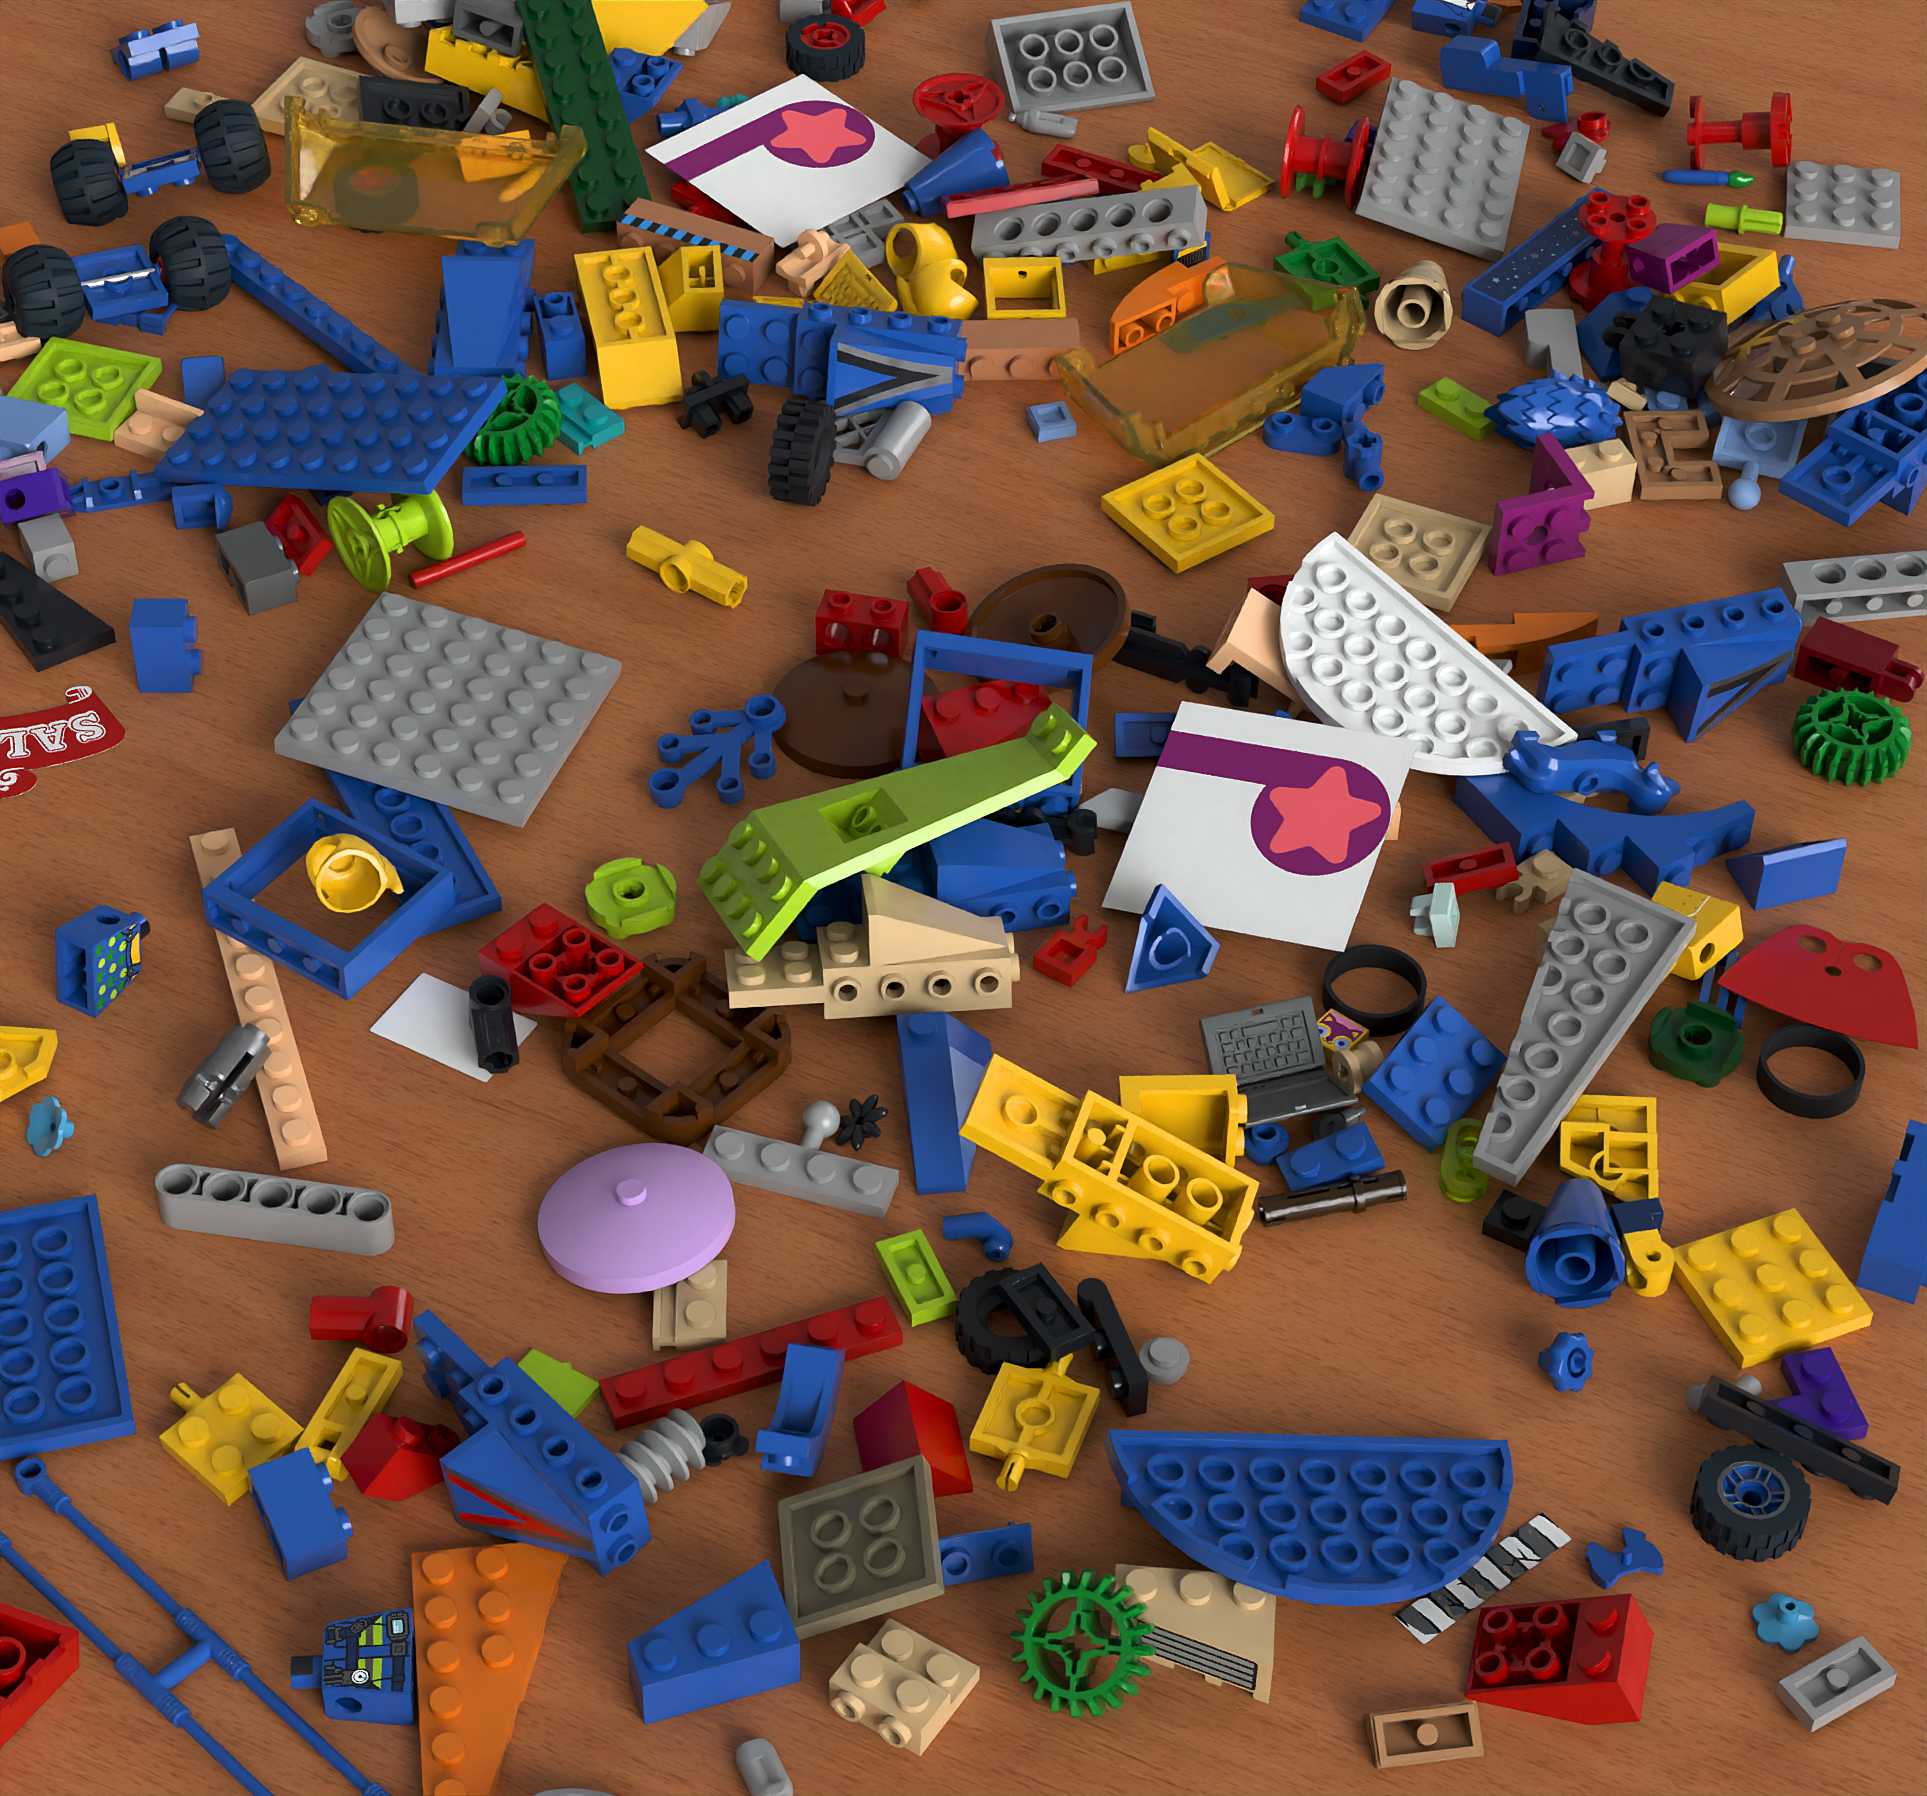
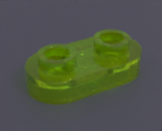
[1439,1118,1490,1203]

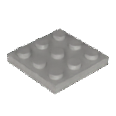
[1784,161,1901,249]

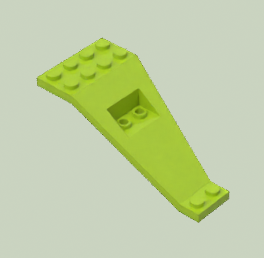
[696,702,1097,962]

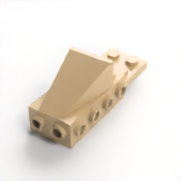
[724,874,1020,1019]

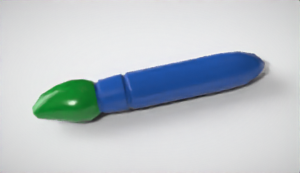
[1661,169,1754,188]

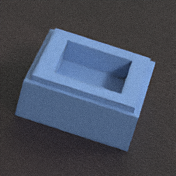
[1026,401,1077,443]

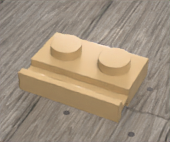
[652,1260,728,1351]

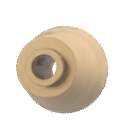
[1374,260,1453,350]

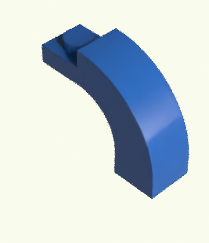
[755,1342,846,1477]

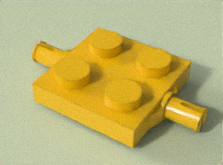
[969,1353,1100,1492]
[159,1373,305,1506]

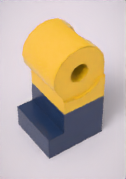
[1609,1197,1675,1297]

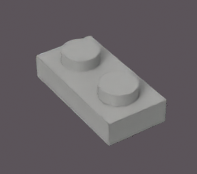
[1775,1635,1897,1733]

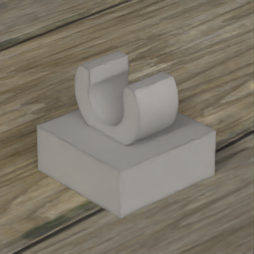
[463,87,513,138]
[1556,132,1607,184]

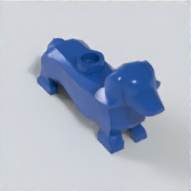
[1502,730,1680,816]

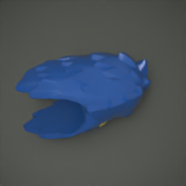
[1484,369,1623,450]

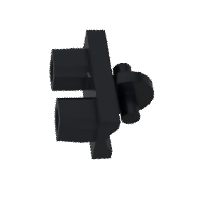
[677,370,754,439]

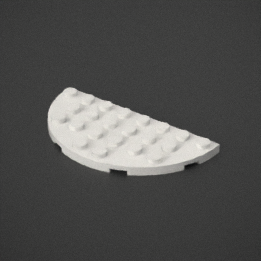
[1279,532,1578,776]

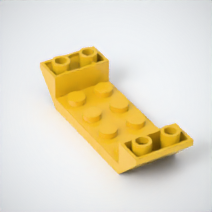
[570,246,684,410]

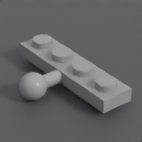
[703,1100,899,1220]

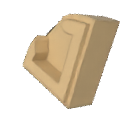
[1606,377,1647,411]

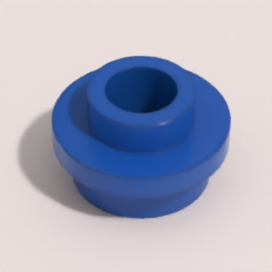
[1244,1122,1290,1166]

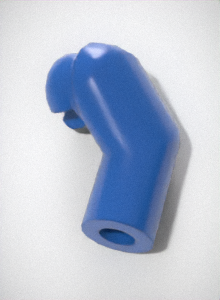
[943,1212,1013,1261]

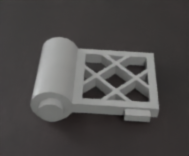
[819,400,931,480]

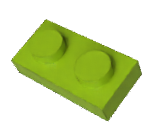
[1418,376,1500,442]
[875,1229,958,1327]

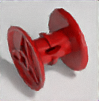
[912,72,1005,161]
[1280,105,1369,210]

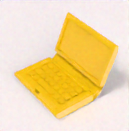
[1147,127,1276,211]
[752,250,898,312]

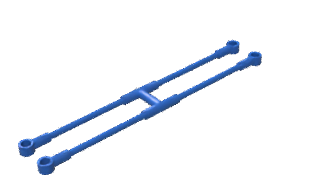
[0,1458,391,1796]

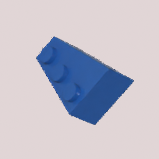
[1856,1119,1927,1305]
[627,1559,801,1725]

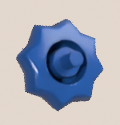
[1538,1332,1594,1393]

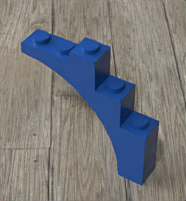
[1454,772,1756,898]

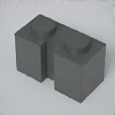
[214,521,300,616]

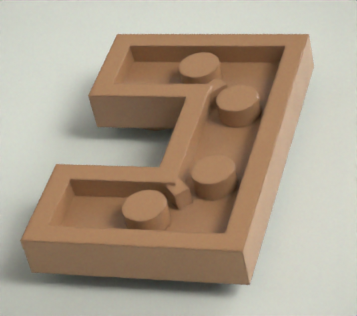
[1621,410,1723,501]

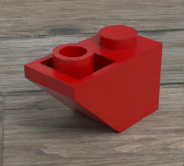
[340,1413,461,1502]

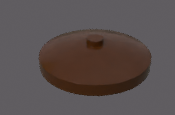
[963,563,1131,694]
[772,650,940,779]

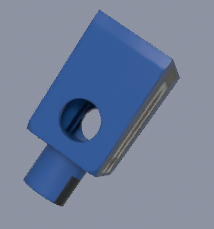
[1411,0,1502,38]

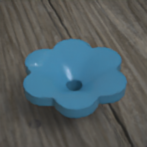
[26,1095,74,1157]
[1752,1593,1819,1653]

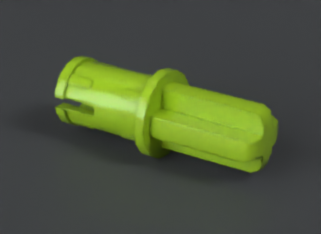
[1705,202,1783,235]

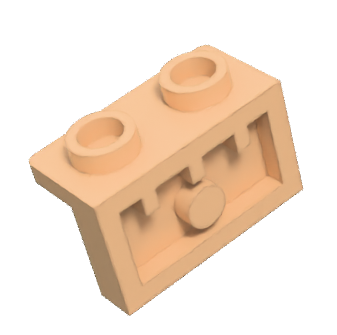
[113,388,204,462]

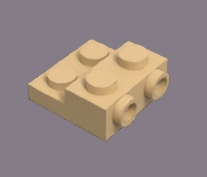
[829,1618,980,1756]

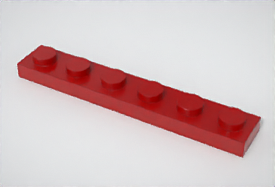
[599,1295,903,1431]

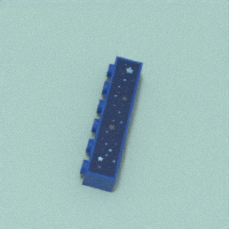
[1461,187,1614,337]

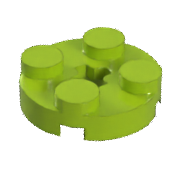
[585,857,677,940]

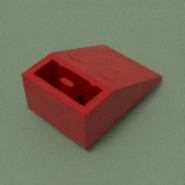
[478,902,644,1019]
[1464,1593,1654,1725]

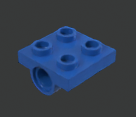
[109,19,200,82]

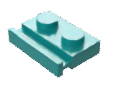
[554,382,625,456]

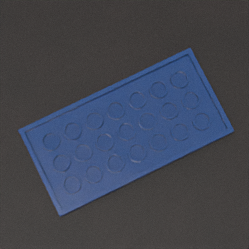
[154,368,508,495]

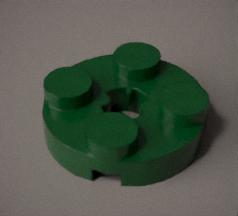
[1648,1001,1745,1088]

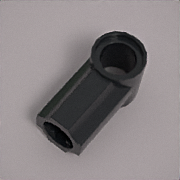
[469,975,519,1074]

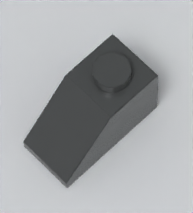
[452,0,524,57]

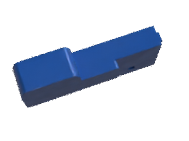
[1440,35,1574,123]

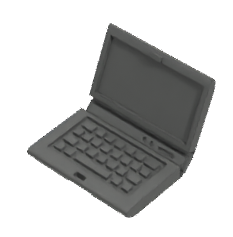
[1199,995,1358,1129]

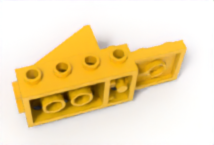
[958,1053,1260,1284]

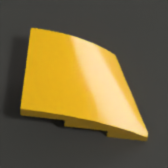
[1559,1095,1658,1202]

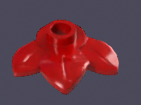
[1541,111,1611,151]

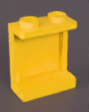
[1117,1074,1247,1168]

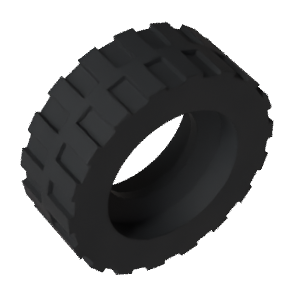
[955,1267,1049,1375]

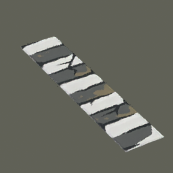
[1395,1512,1572,1645]

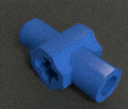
[656,98,731,138]
[1342,421,1384,492]

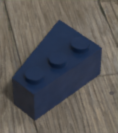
[1510,0,1597,62]

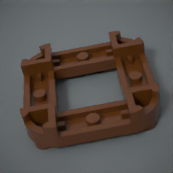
[561,951,792,1148]

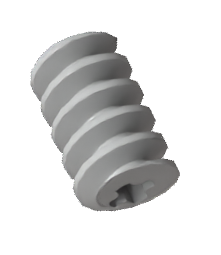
[611,1408,706,1505]

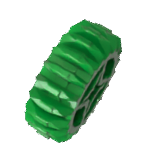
[463,372,563,467]
[1791,686,1912,788]
[1009,1568,1157,1718]

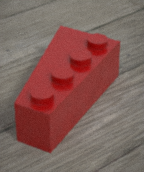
[0,1602,79,1749]

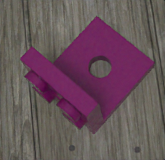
[1488,432,1595,576]

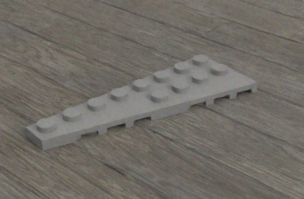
[1472,868,1697,1187]

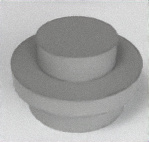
[1139,1337,1190,1385]

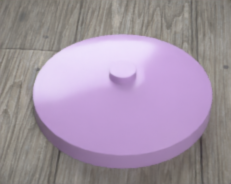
[537,1143,736,1294]

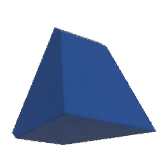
[1125,883,1220,994]

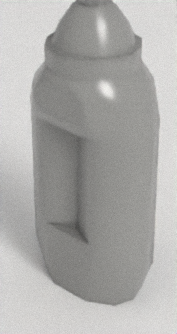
[1008,109,1078,138]
[735,1738,793,1796]

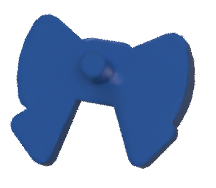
[1585,1528,1664,1590]

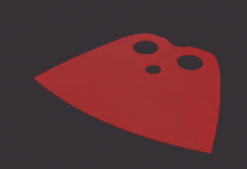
[1716,925,1919,1049]

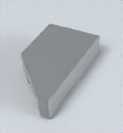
[1077,788,1145,834]

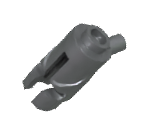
[175,1023,272,1130]

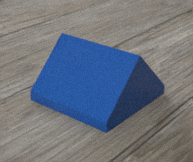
[1725,838,1847,911]

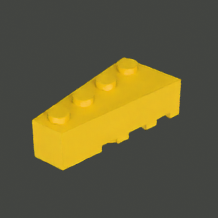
[424,25,549,123]

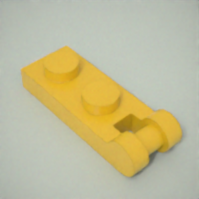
[294,1347,403,1481]

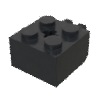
[1601,295,1728,399]

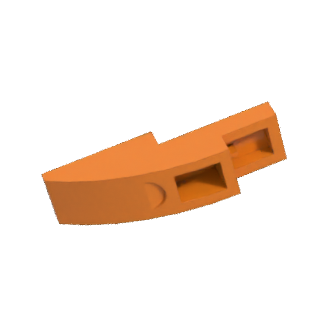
[1109,255,1228,356]
[1448,612,1599,677]

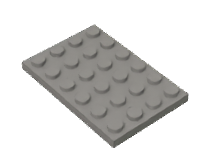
[1355,77,1530,263]

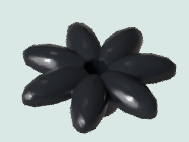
[836,1094,888,1151]

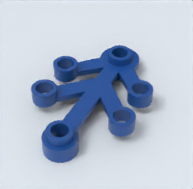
[648,694,786,809]

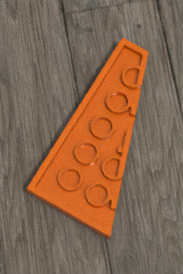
[411,1542,569,1796]

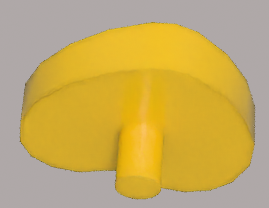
[1128,142,1158,171]

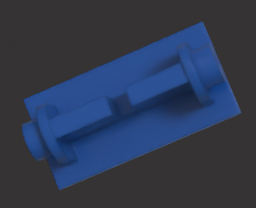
[938,1521,1034,1586]

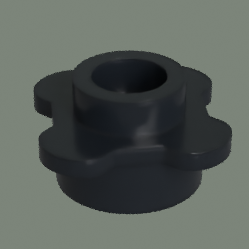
[699,1413,749,1467]

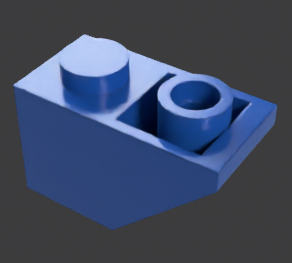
[533,291,587,381]
[1300,363,1386,429]

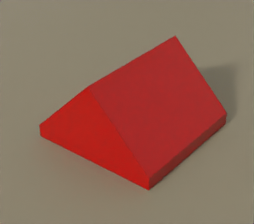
[853,1380,973,1498]

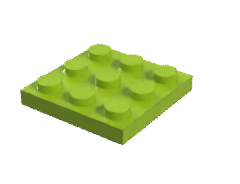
[6,336,163,442]

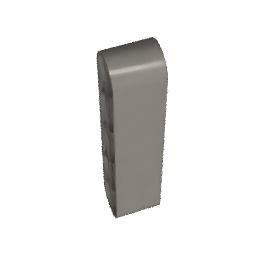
[155,1163,395,1256]

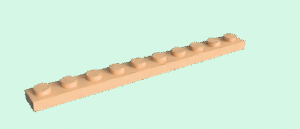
[189,827,328,1171]

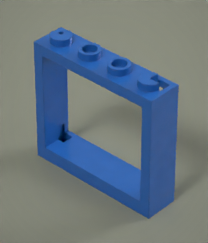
[899,629,1093,816]
[201,797,456,1001]

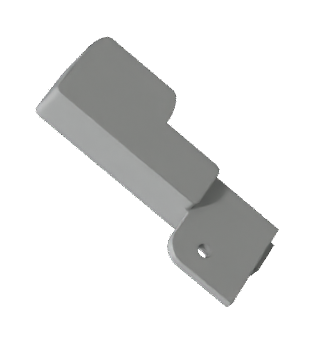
[1522,309,1611,399]

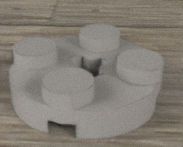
[305,0,370,57]

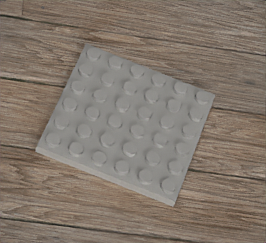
[274,591,622,828]

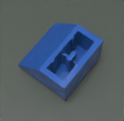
[608,47,683,124]

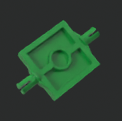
[1273,230,1380,313]

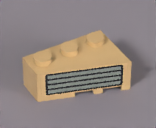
[1111,1564,1276,1704]

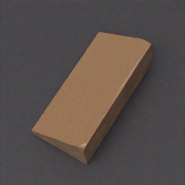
[1363,1700,1485,1769]

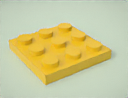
[1101,452,1275,574]
[1672,1208,1873,1370]

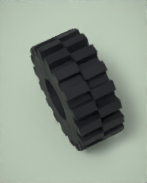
[768,398,837,507]

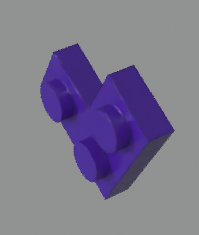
[1768,1347,1869,1454]

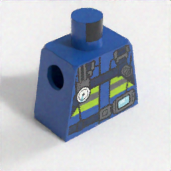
[291,1608,416,1726]

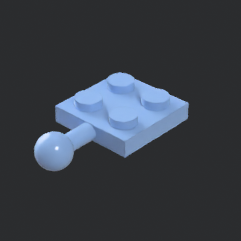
[1712,416,1808,510]

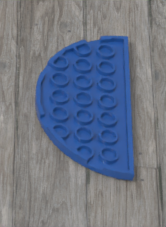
[1104,1429,1513,1606]

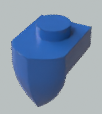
[172,483,233,534]

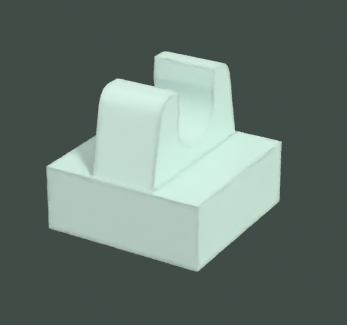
[1410,883,1460,948]

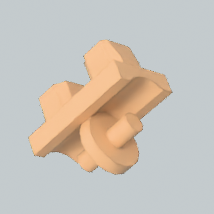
[776,229,850,298]

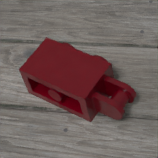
[1794,616,1925,703]

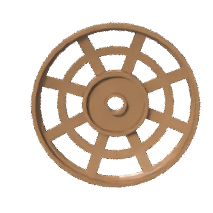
[1704,298,1927,422]

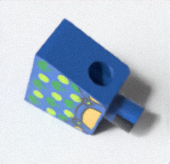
[55,905,150,1018]

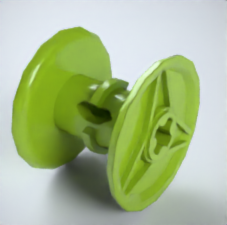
[327,489,454,593]

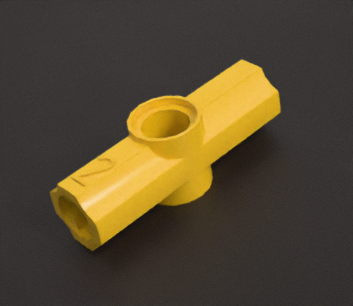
[626,525,748,609]

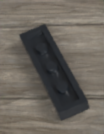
[1697,1374,1901,1505]

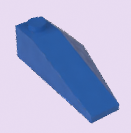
[896,1011,992,1195]

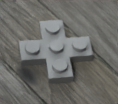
[789,199,904,269]

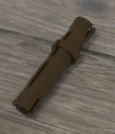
[1258,1169,1407,1228]

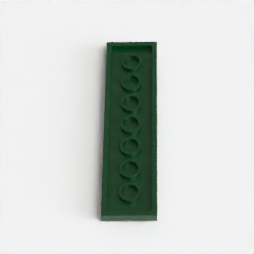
[515,0,652,233]

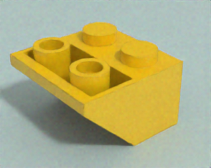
[657,245,724,332]

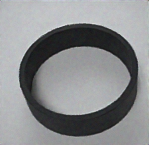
[1322,944,1427,1037]
[1756,1023,1866,1119]

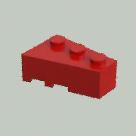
[916,679,1052,764]

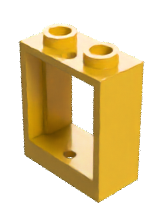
[1659,242,1780,326]
[982,257,1066,320]

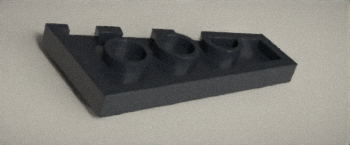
[1534,1,1675,117]
[0,551,116,672]

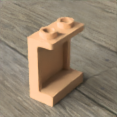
[1206,588,1311,720]

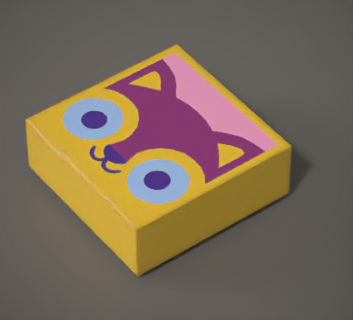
[1317,1008,1369,1062]

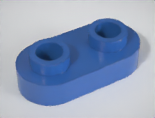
[1262,412,1343,457]

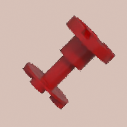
[1687,92,1792,170]
[1567,191,1657,313]

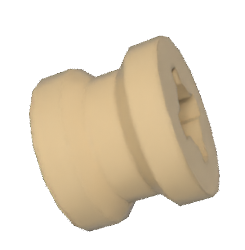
[1332,1040,1385,1095]

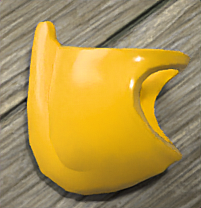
[885,221,961,282]
[896,259,979,320]
[306,833,404,913]

